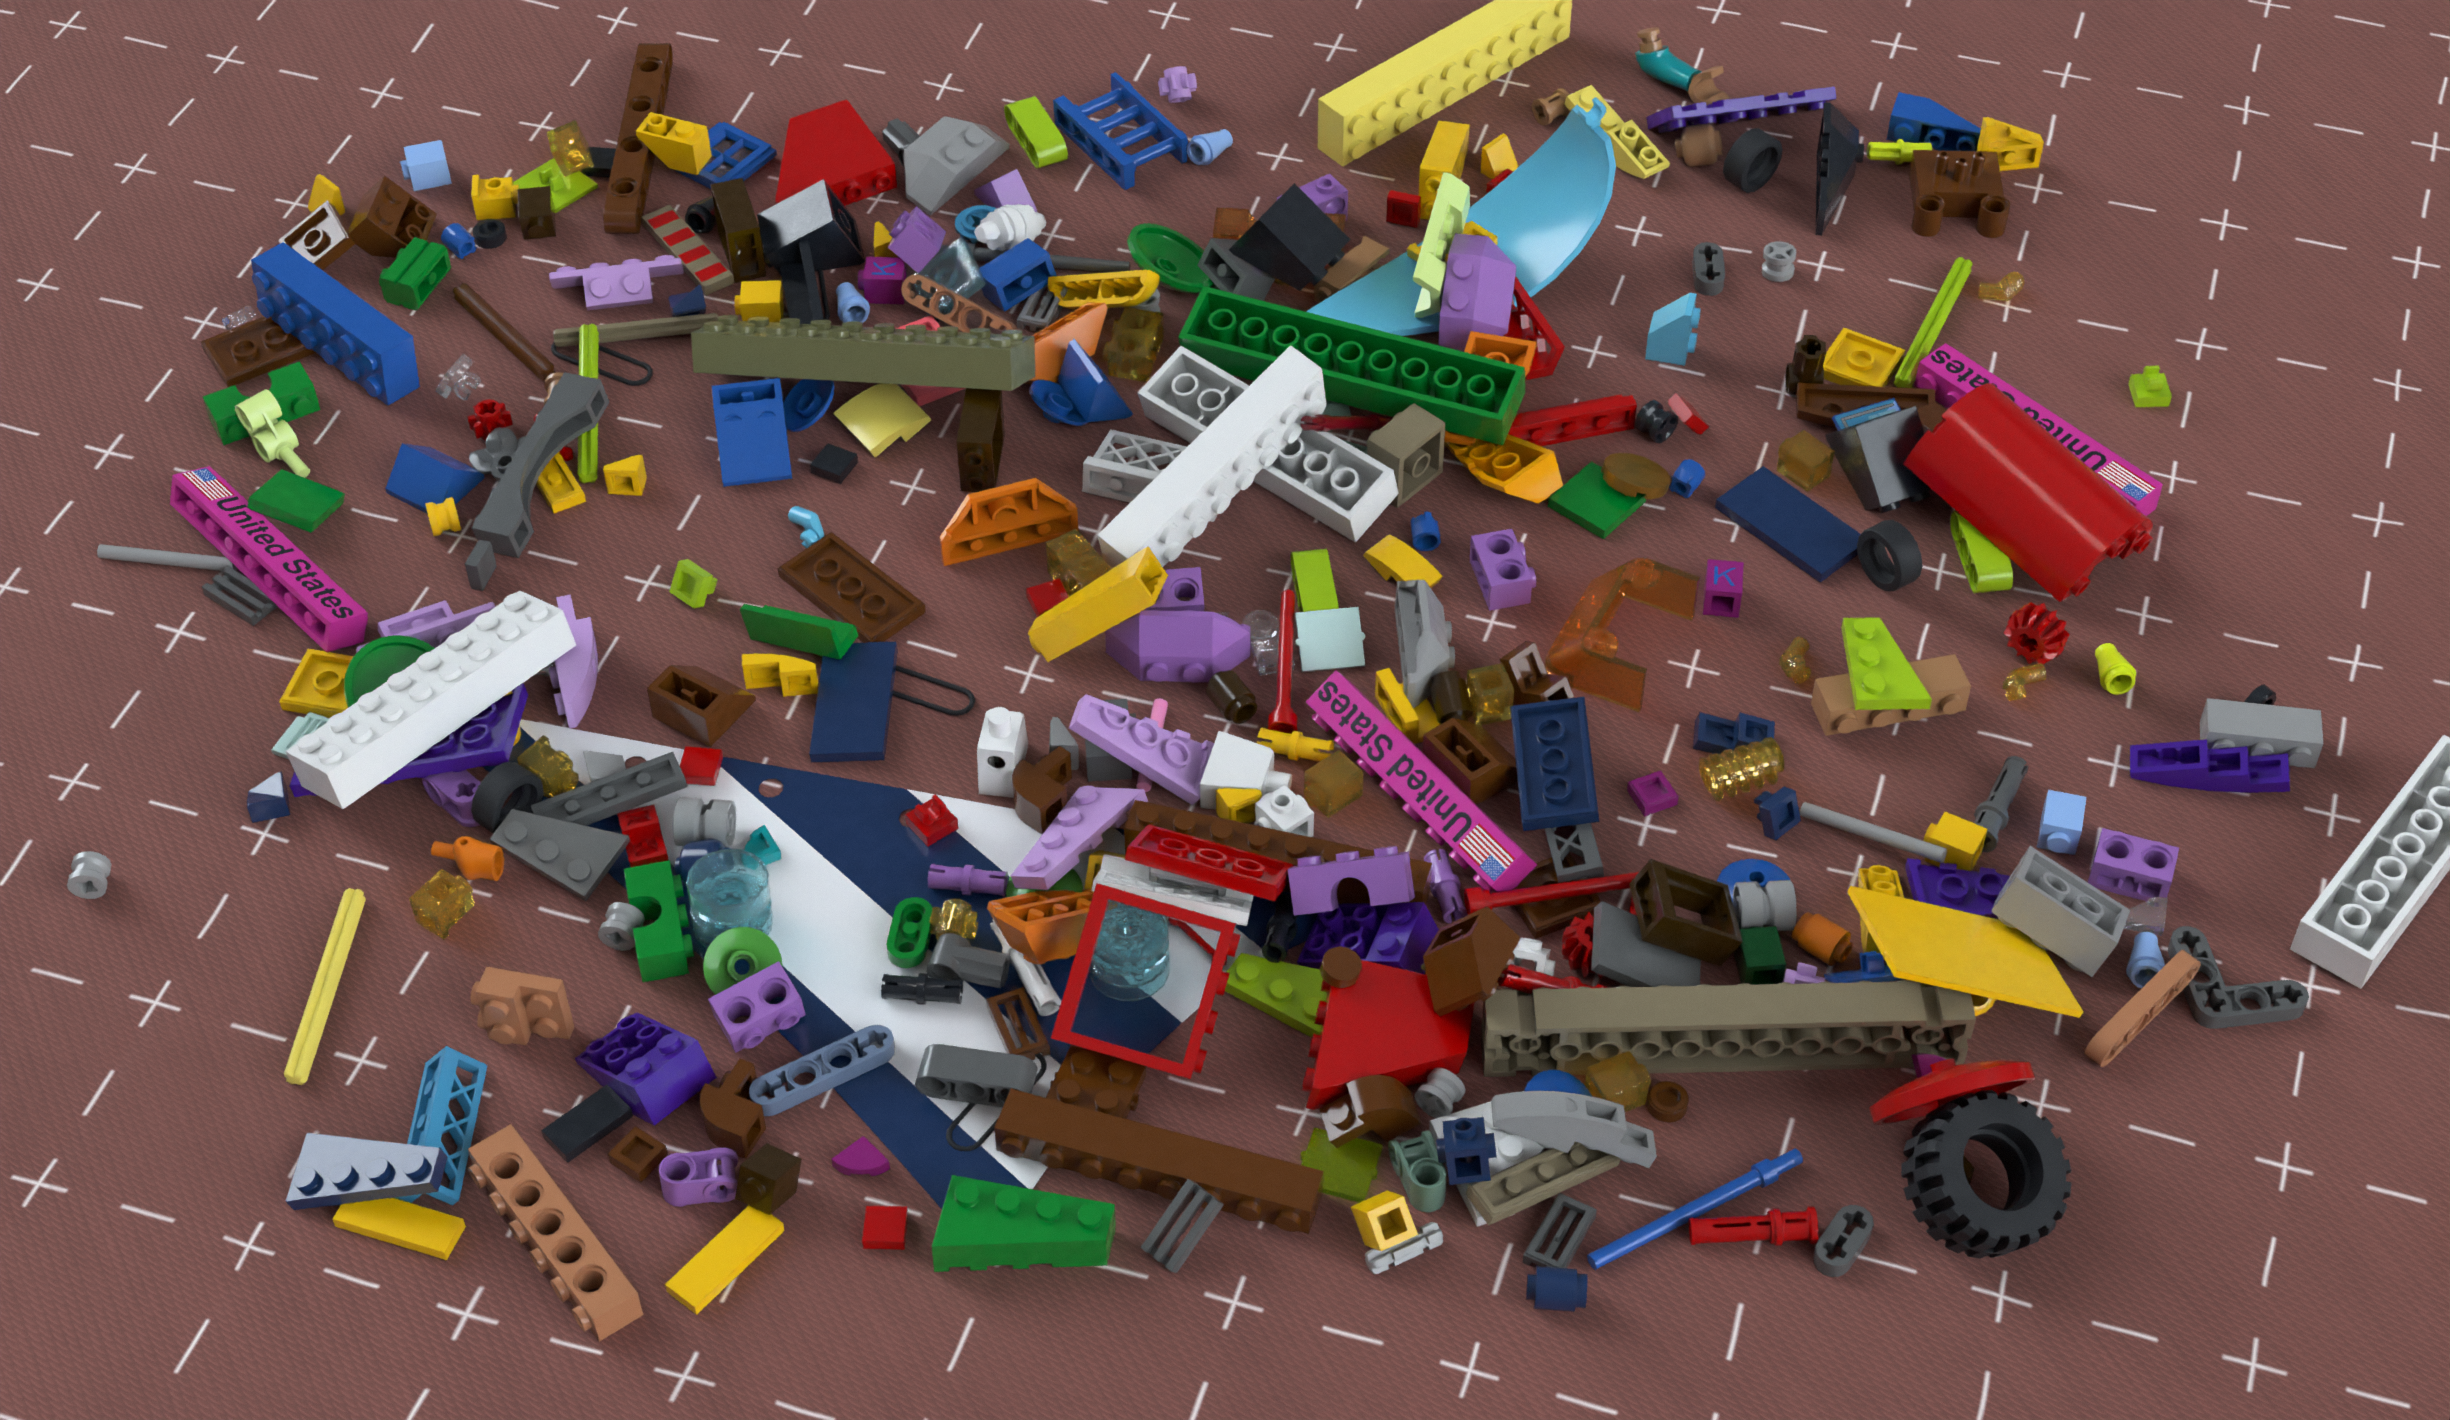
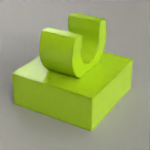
[2128,365,2172,407]
[669,559,718,609]

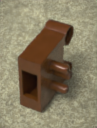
[1909,150,2010,238]

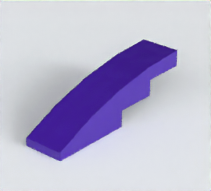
[2130,739,2290,793]

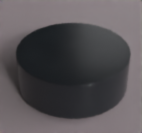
[473,219,507,249]
[2244,684,2276,705]

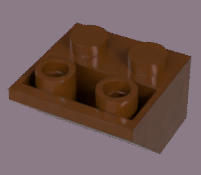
[348,176,437,258]
[647,665,756,747]
[1423,718,1518,805]
[1423,906,1521,1016]

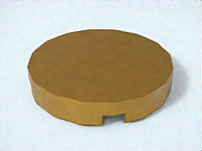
[1601,453,1670,500]

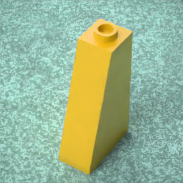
[1028,546,1168,662]

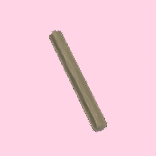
[553,313,718,347]

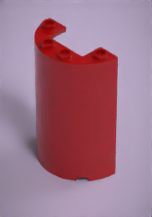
[1904,383,2153,602]

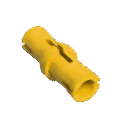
[1257,727,1335,764]

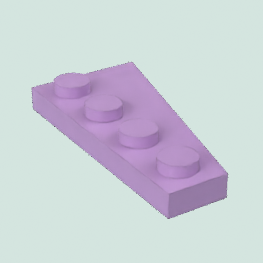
[1069,694,1214,805]
[1011,786,1148,890]

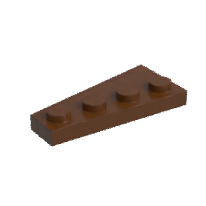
[1796,383,1935,428]

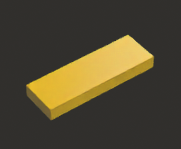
[536,452,586,514]
[333,1198,466,1260]
[665,1205,785,1315]

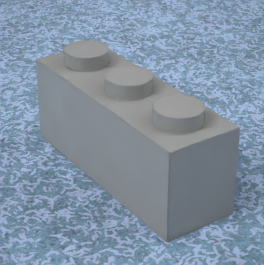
[2199,698,2324,768]

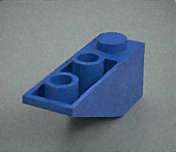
[1886,92,1981,151]

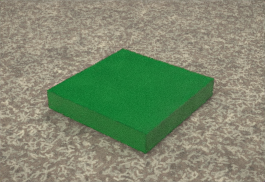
[1548,461,1646,539]
[247,469,345,533]

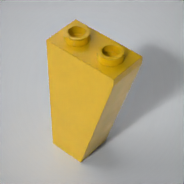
[1418,121,1470,220]

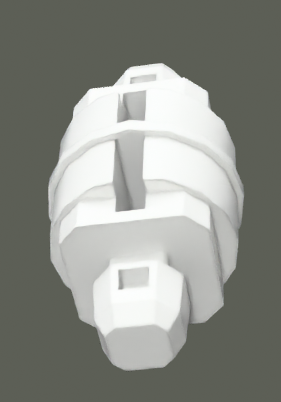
[974,204,1047,251]

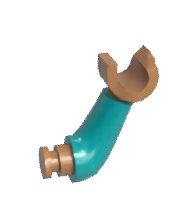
[1635,27,1730,105]

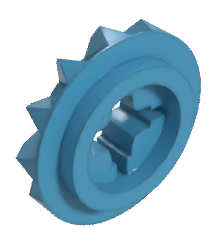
[955,205,997,245]

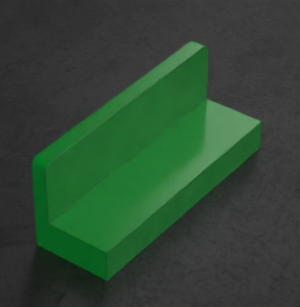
[740,604,859,660]

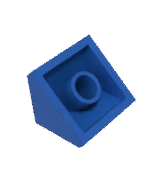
[1058,339,1133,422]
[385,443,485,514]

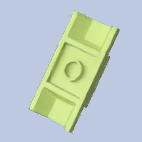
[1413,172,1470,318]

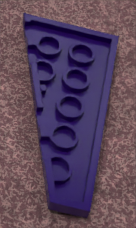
[1646,87,1837,133]
[289,683,528,797]

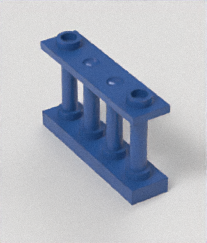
[1053,72,1188,190]

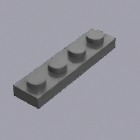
[530,752,688,826]

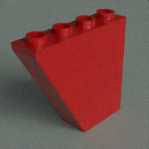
[775,99,897,206]
[1301,960,1475,1110]

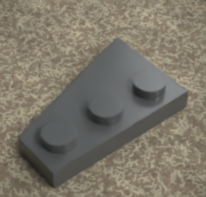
[490,809,630,901]

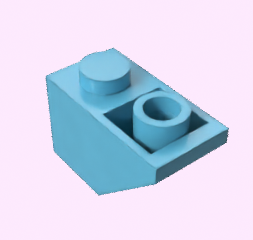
[1645,293,1701,366]

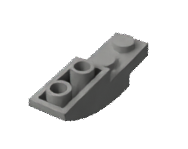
[1491,1091,1657,1168]

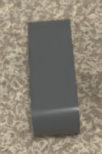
[915,1044,1038,1108]

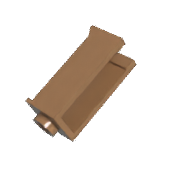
[1314,236,1390,303]

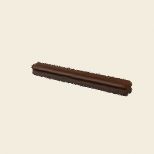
[453,283,556,381]

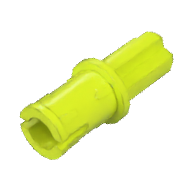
[1867,139,1932,165]

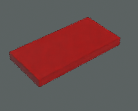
[1125,824,1294,901]

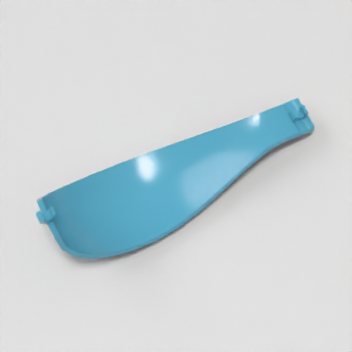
[1306,97,1616,336]

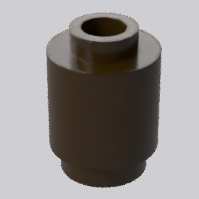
[1206,670,1257,724]
[1430,670,1473,724]

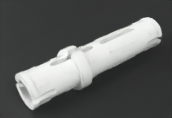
[990,919,1061,1016]

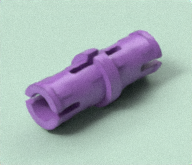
[1424,849,1467,923]
[928,864,1008,896]

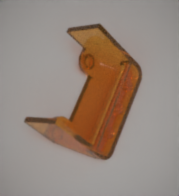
[1544,558,1700,712]

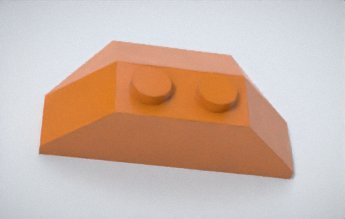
[1025,302,1108,384]
[940,478,1079,566]
[987,889,1123,964]

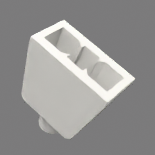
[977,707,1028,798]
[1200,731,1292,809]

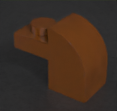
[1500,641,1574,706]
[1012,746,1072,834]
[700,1058,766,1159]
[1319,1075,1421,1148]

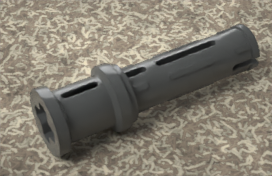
[1973,756,2029,852]

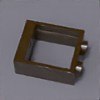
[710,178,766,283]
[956,388,1005,492]
[1630,859,1742,966]

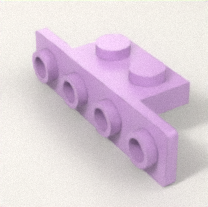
[549,255,684,310]
[356,600,496,652]

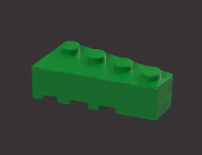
[931,1175,1116,1272]

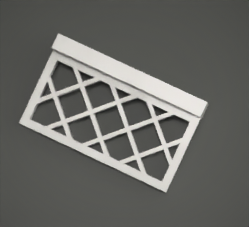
[1082,429,1218,522]
[1091,854,1253,926]

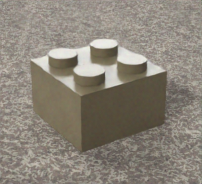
[1367,403,1445,508]

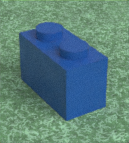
[975,238,1057,312]

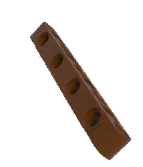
[603,43,673,234]

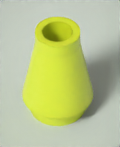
[2095,643,2136,695]

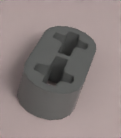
[1692,242,1725,296]
[1813,1205,1874,1277]

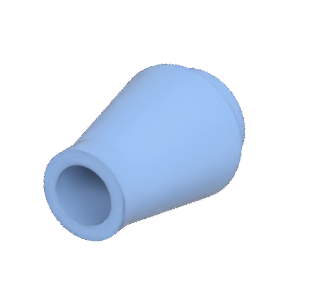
[1187,129,1233,165]
[836,282,870,323]
[2126,932,2165,989]

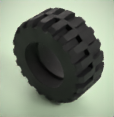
[1901,1090,2072,1259]

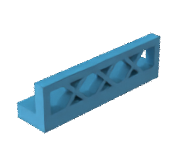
[395,1046,488,1206]

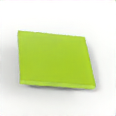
[513,156,598,213]

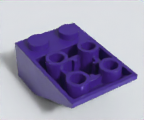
[1297,902,1439,974]
[575,1013,717,1125]

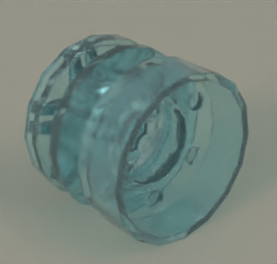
[686,849,773,948]
[1089,901,1170,1001]

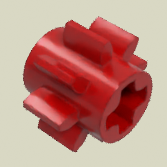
[467,399,513,441]

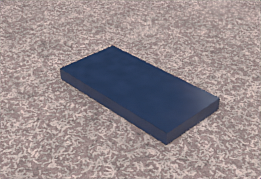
[1715,466,1860,582]
[809,641,898,763]
[1510,697,1600,831]

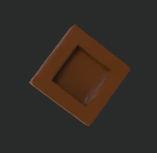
[608,1126,668,1183]

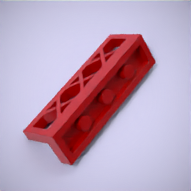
[1504,277,1565,381]
[1508,394,1637,446]

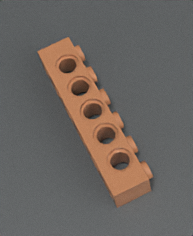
[468,1124,643,1342]

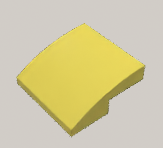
[833,383,931,458]

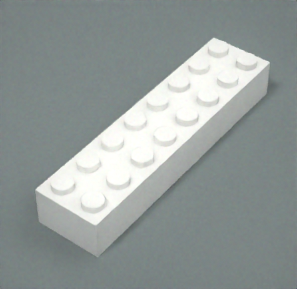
[1097,345,1326,571]
[1138,346,1399,543]
[285,591,576,809]
[2290,735,2450,989]

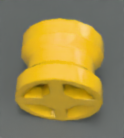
[425,497,461,537]

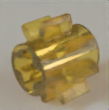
[929,899,979,940]

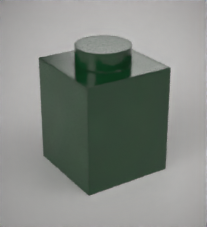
[1733,926,1786,985]

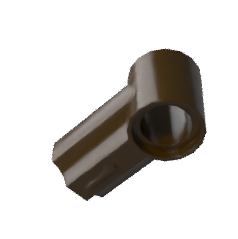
[1785,335,1826,393]

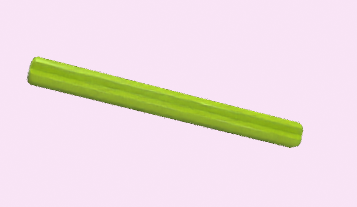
[1894,257,1973,388]
[577,323,599,484]

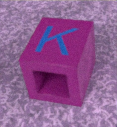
[858,257,907,304]
[1703,559,1744,618]

